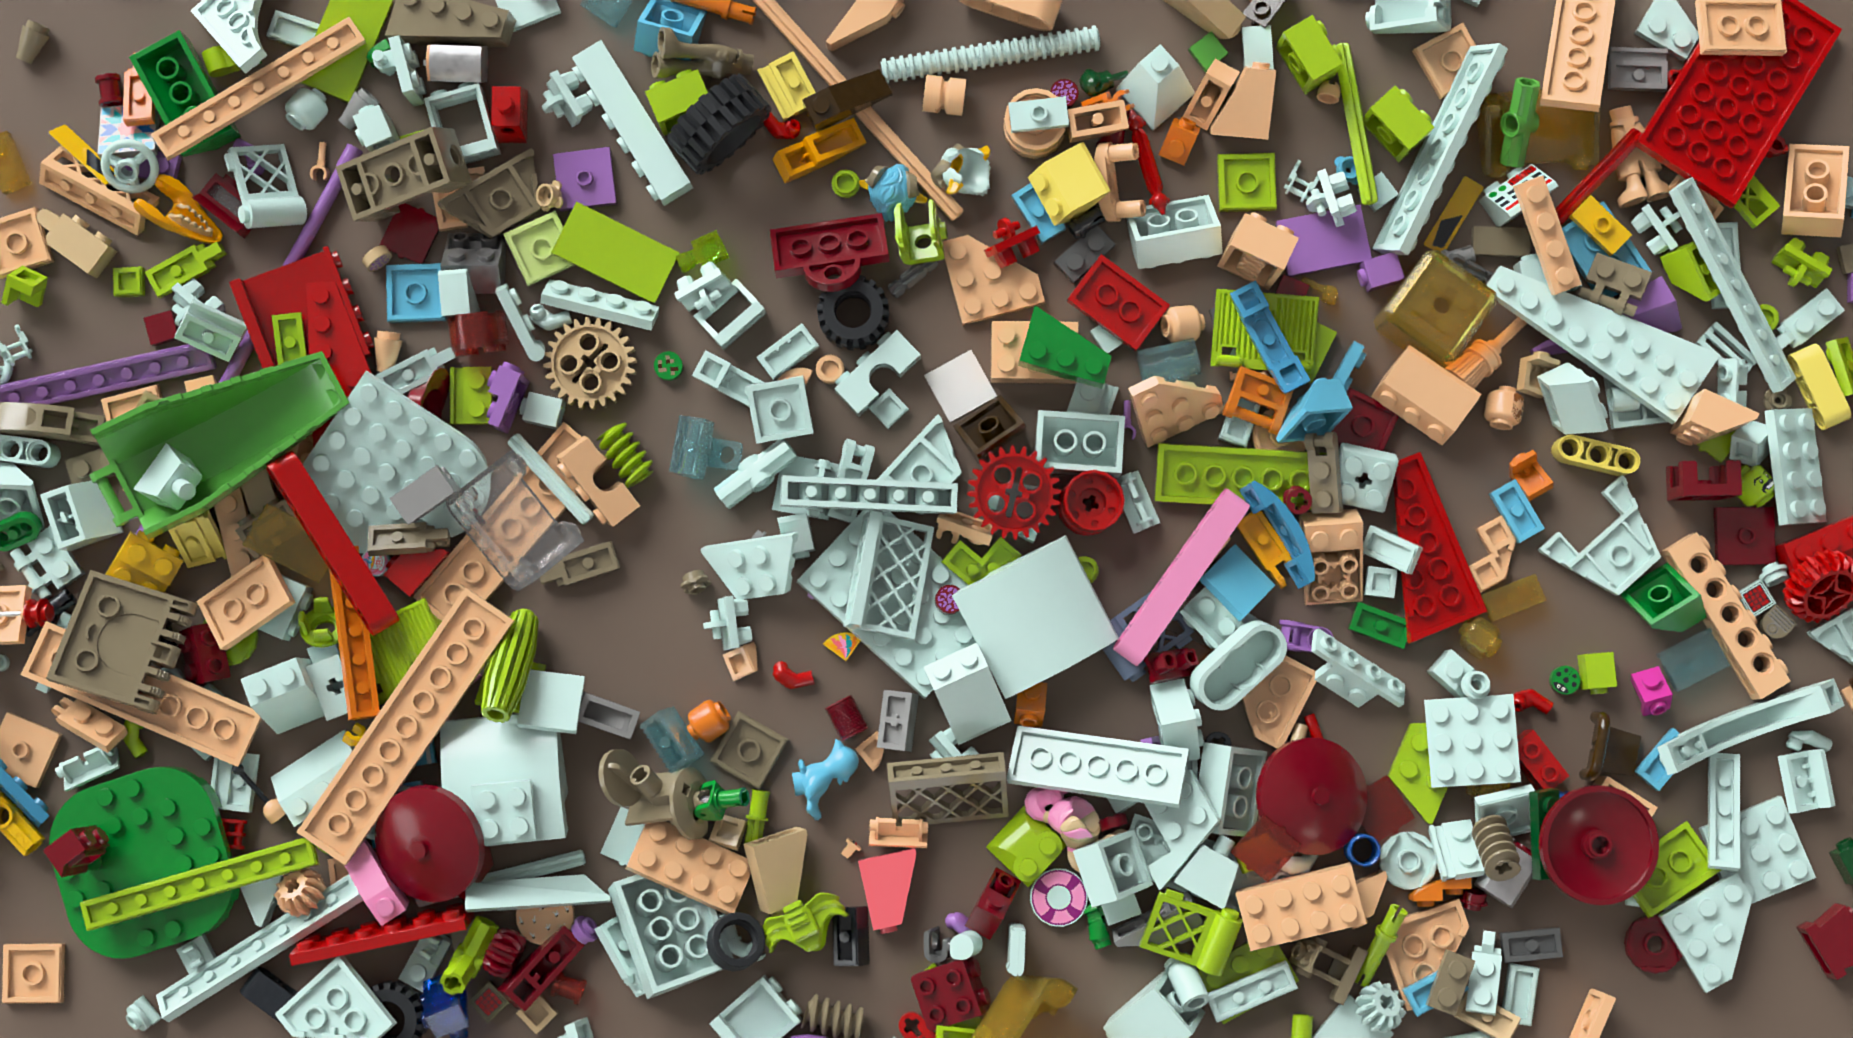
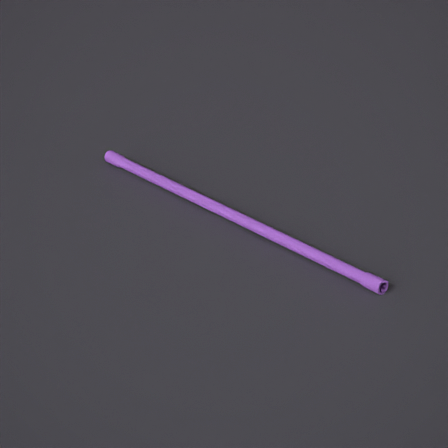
[136,143,363,534]

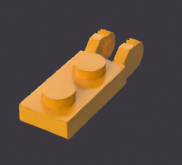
[1236,511,1291,589]

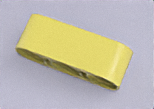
[1787,344,1851,430]
[1551,434,1640,476]

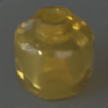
[1458,617,1503,660]

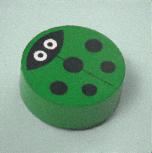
[1549,666,1580,695]

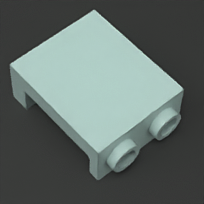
[709,974,802,1038]

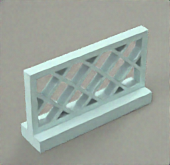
[843,510,934,640]

